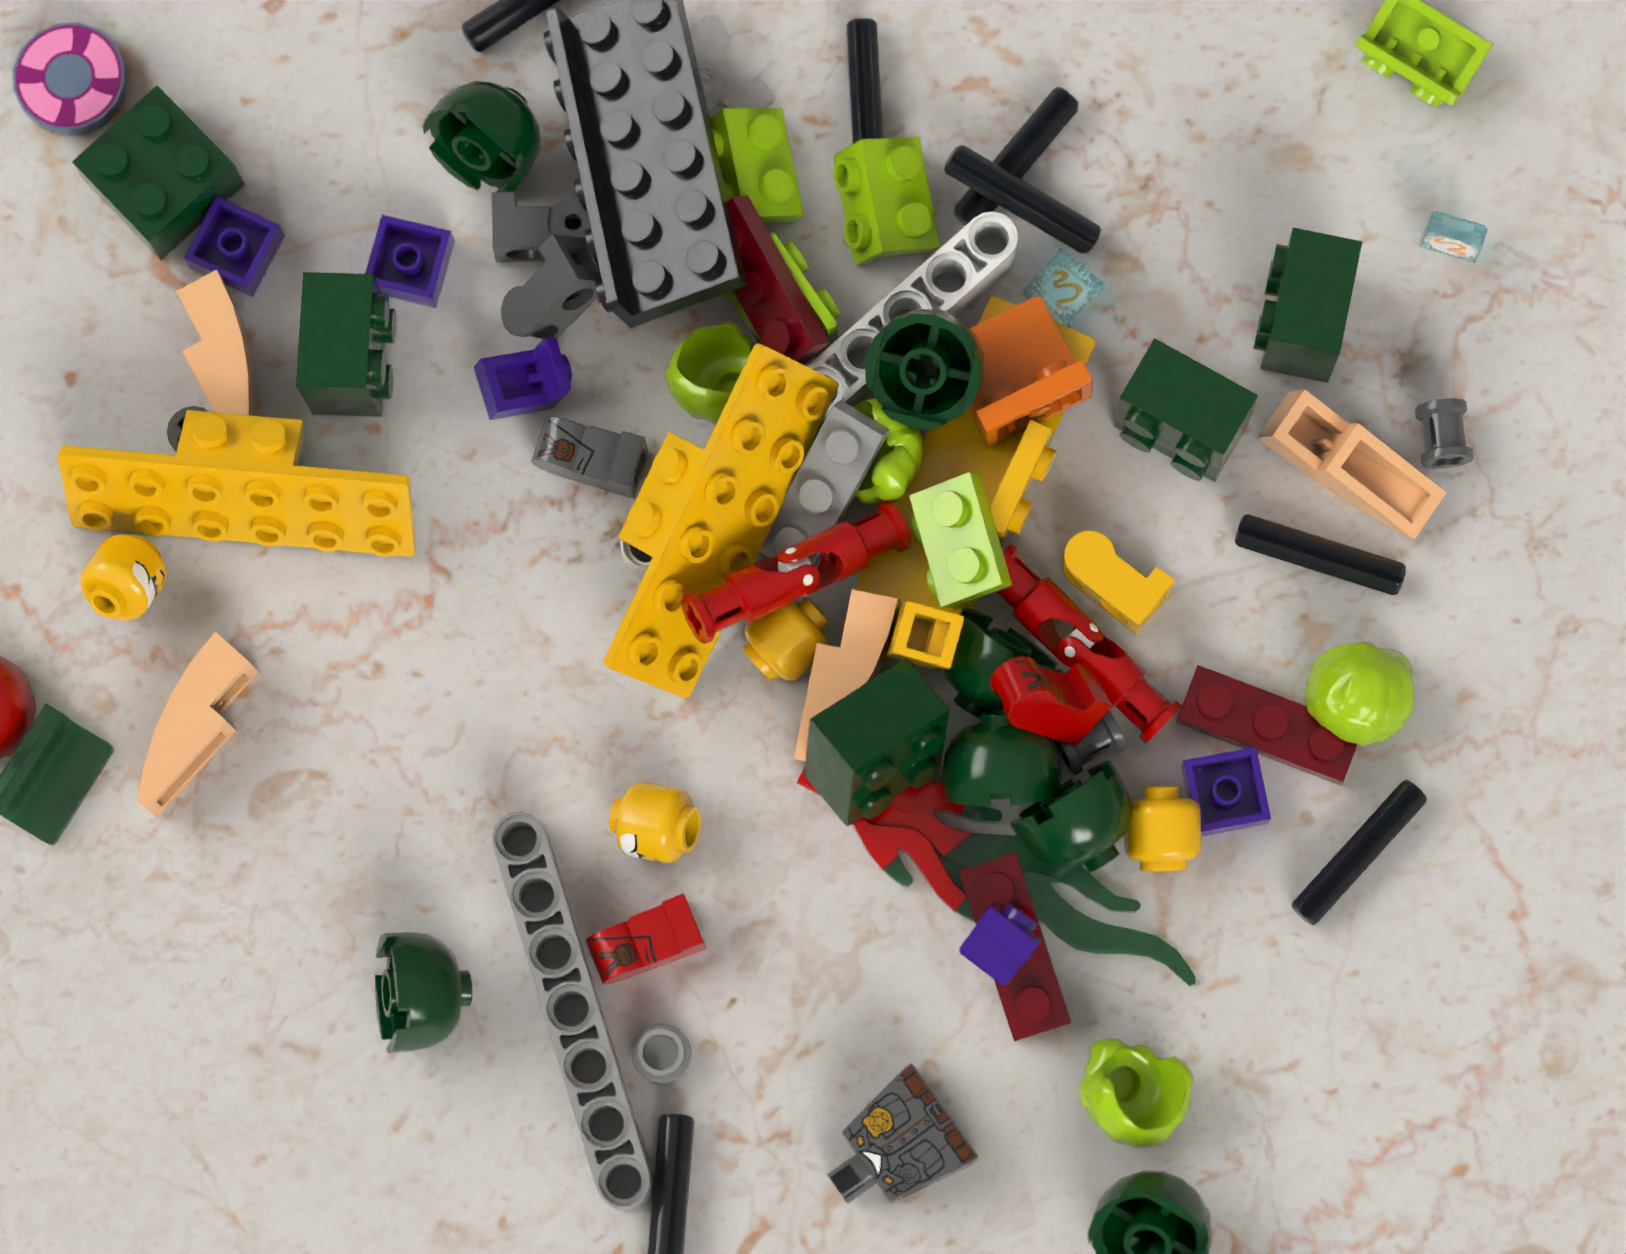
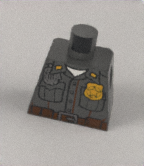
[827,1063,979,1204]

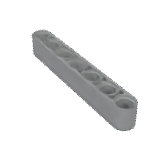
[492,812,654,1211]

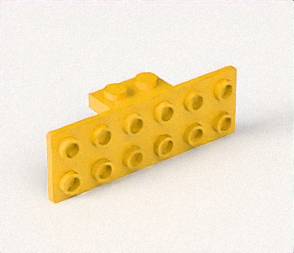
[854,296,1095,615]
[603,343,839,698]
[57,410,416,557]

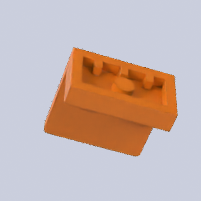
[968,296,1093,448]

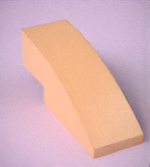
[176,270,258,416]
[1257,389,1447,540]
[793,589,902,763]
[138,632,259,817]

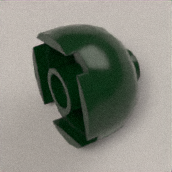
[423,81,541,192]
[865,309,984,429]
[943,608,1062,719]
[942,710,1062,806]
[1010,761,1132,872]
[375,932,472,1053]
[1088,1171,1212,1254]

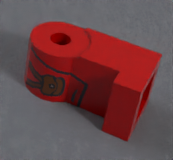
[990,656,1113,746]
[585,893,706,985]

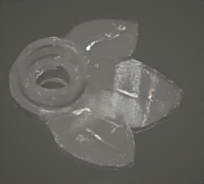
[690,15,775,110]

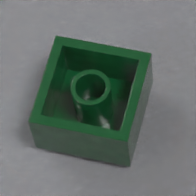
[72,85,245,260]
[1253,227,1363,383]
[296,272,397,417]
[1114,338,1258,482]
[804,658,950,827]

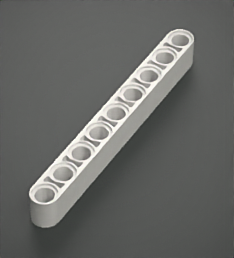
[620,211,1018,580]

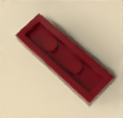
[728,195,830,365]
[1176,665,1357,786]
[959,852,1072,1042]

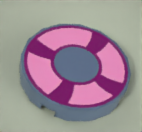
[13,22,128,136]

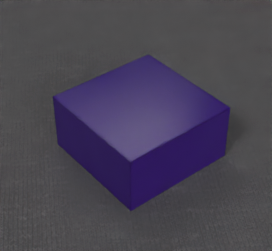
[184,196,285,297]
[365,215,455,308]
[1181,747,1271,836]

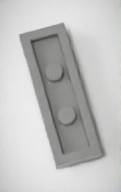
[760,400,890,568]

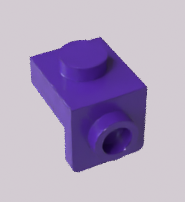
[473,337,572,420]
[959,903,1041,985]

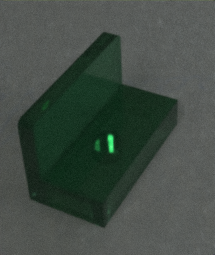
[0,703,114,846]

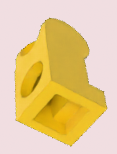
[1063,530,1175,635]
[886,600,964,670]

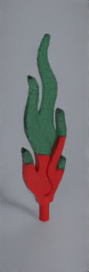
[797,767,1196,986]

